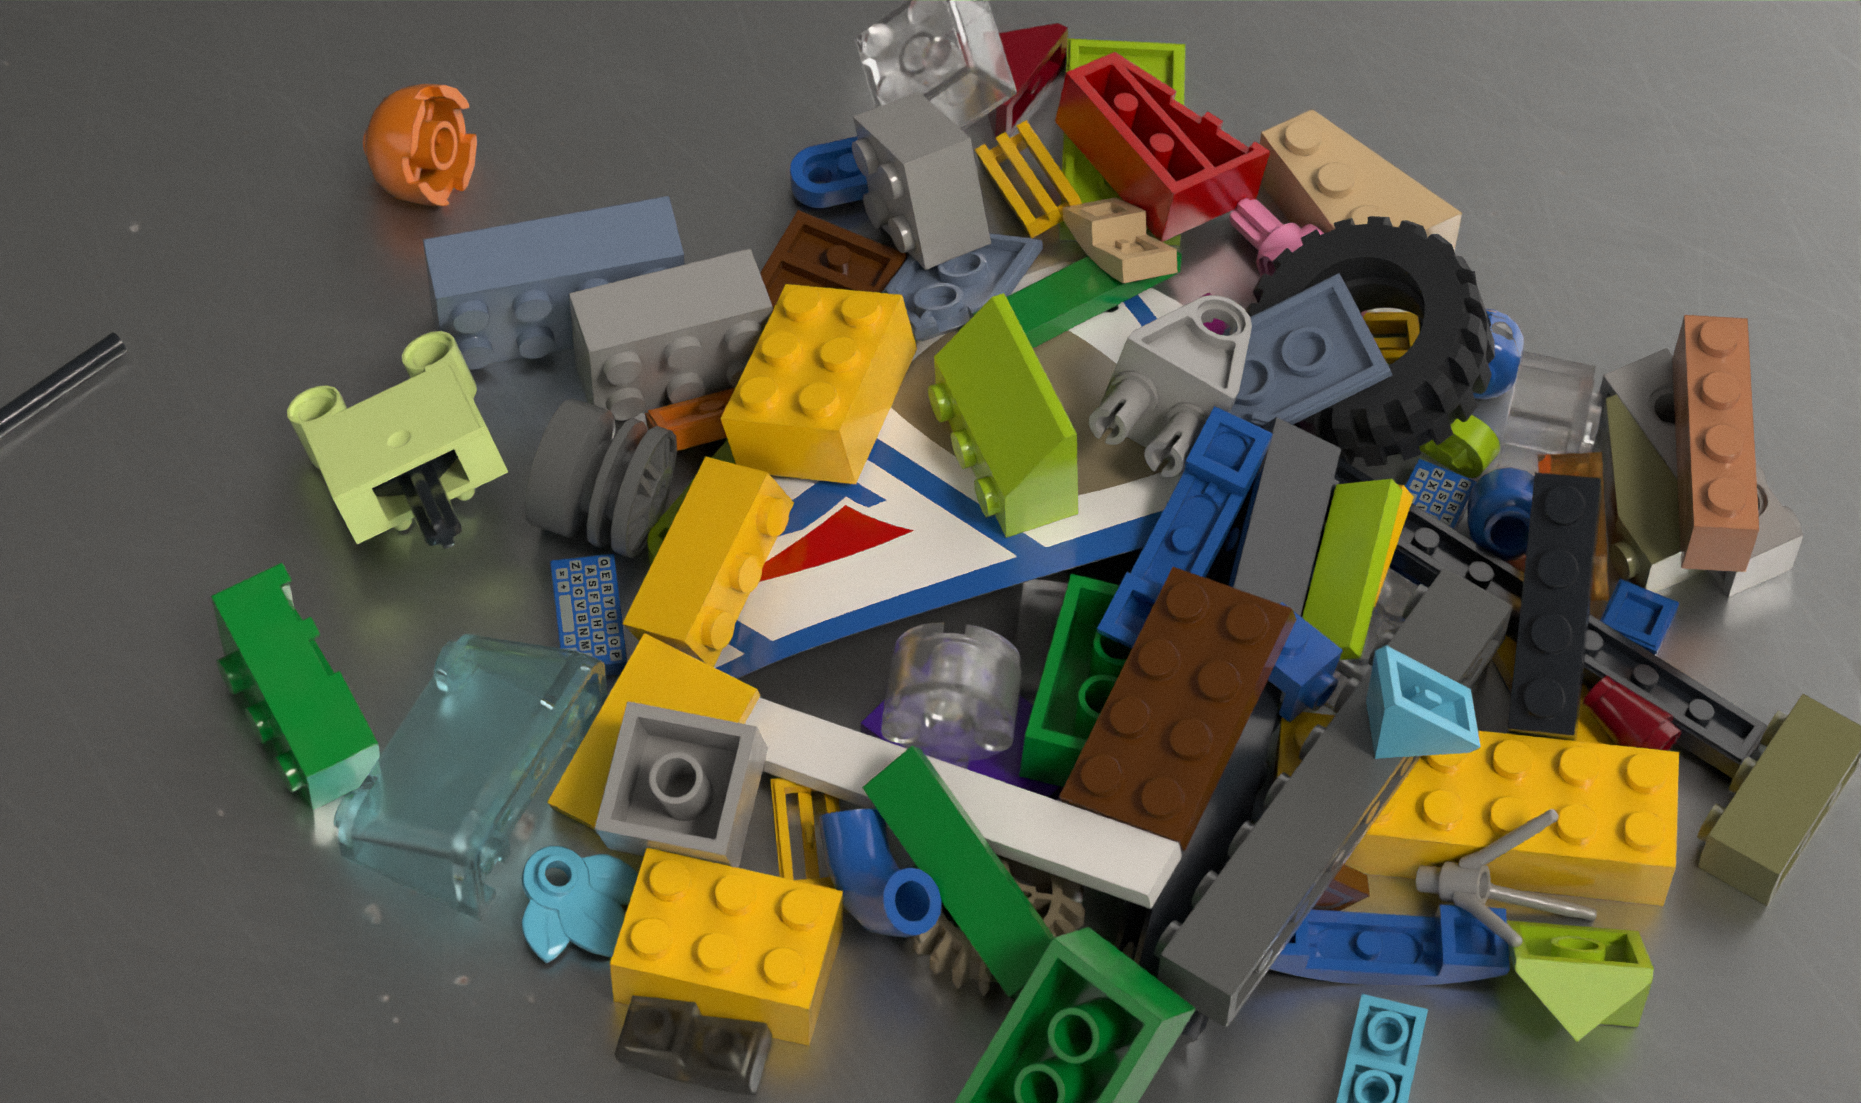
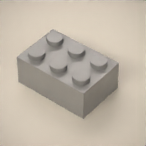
[569,248,773,421]

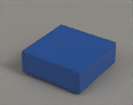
[1600,579,1680,656]

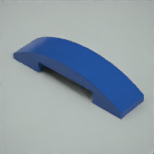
[1097,406,1273,649]
[1269,904,1510,986]

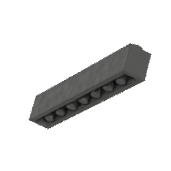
[1154,568,1513,1028]

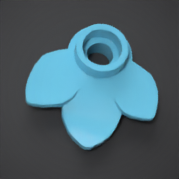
[521,846,638,963]

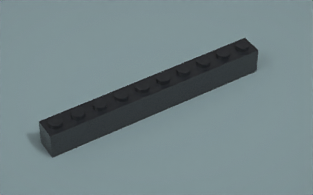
[1114,417,1341,1051]

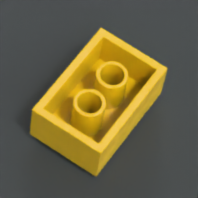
[721,284,917,484]
[610,848,843,1046]

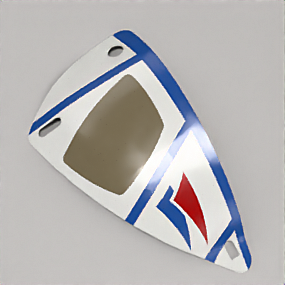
[714,261,1185,679]

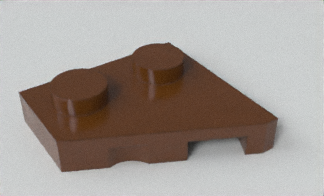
[760,210,907,309]

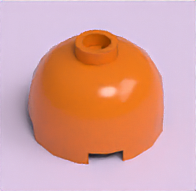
[363,84,477,206]

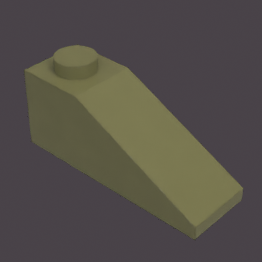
[1597,394,1706,593]

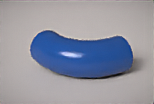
[819,809,942,938]

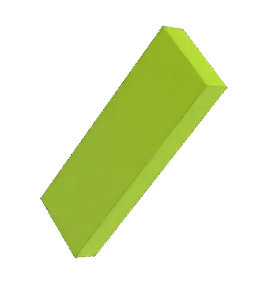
[1302,479,1403,660]

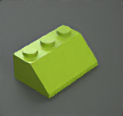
[928,293,1079,538]

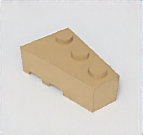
[1260,109,1462,252]

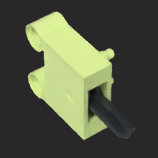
[287,331,508,549]

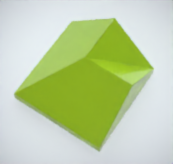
[1507,920,1654,1042]

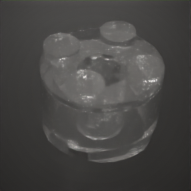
[881,623,1022,769]

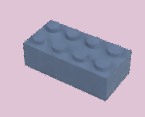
[423,196,685,370]

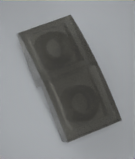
[614,995,773,1096]

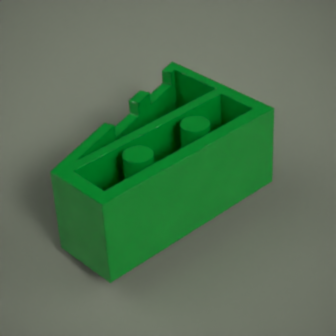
[211,562,384,811]

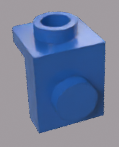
[1268,602,1343,722]

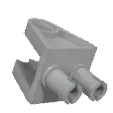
[1089,295,1252,477]

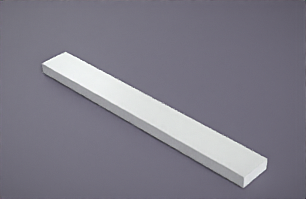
[745,698,1182,909]

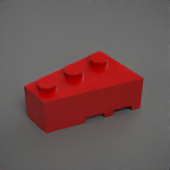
[1055,52,1270,242]

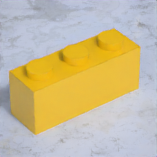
[622,456,794,667]

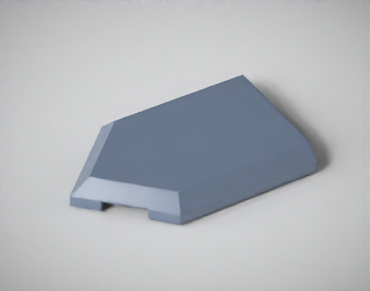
[882,233,1043,341]
[1223,273,1392,427]

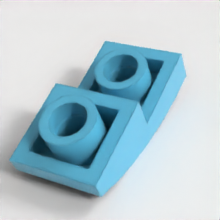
[1336,994,1428,1103]

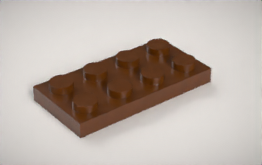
[1059,567,1297,852]

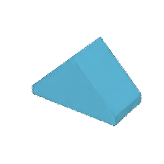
[1366,645,1481,759]

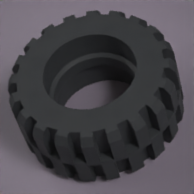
[1246,216,1495,467]

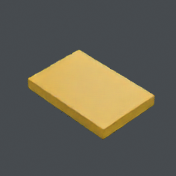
[547,633,761,831]

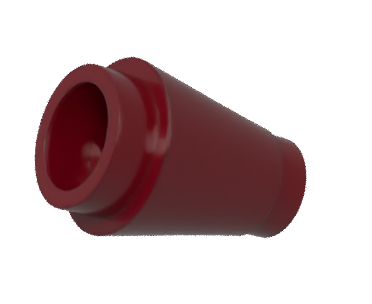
[1582,675,1682,751]

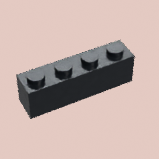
[1508,472,1602,741]

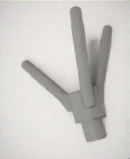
[1416,809,1597,948]

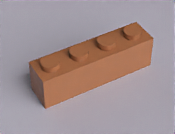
[1672,315,1759,572]

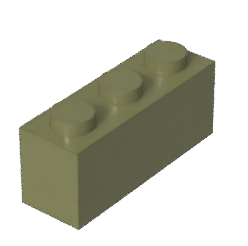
[1697,694,1861,906]

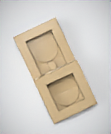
[1063,197,1177,284]

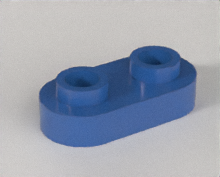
[790,136,869,208]

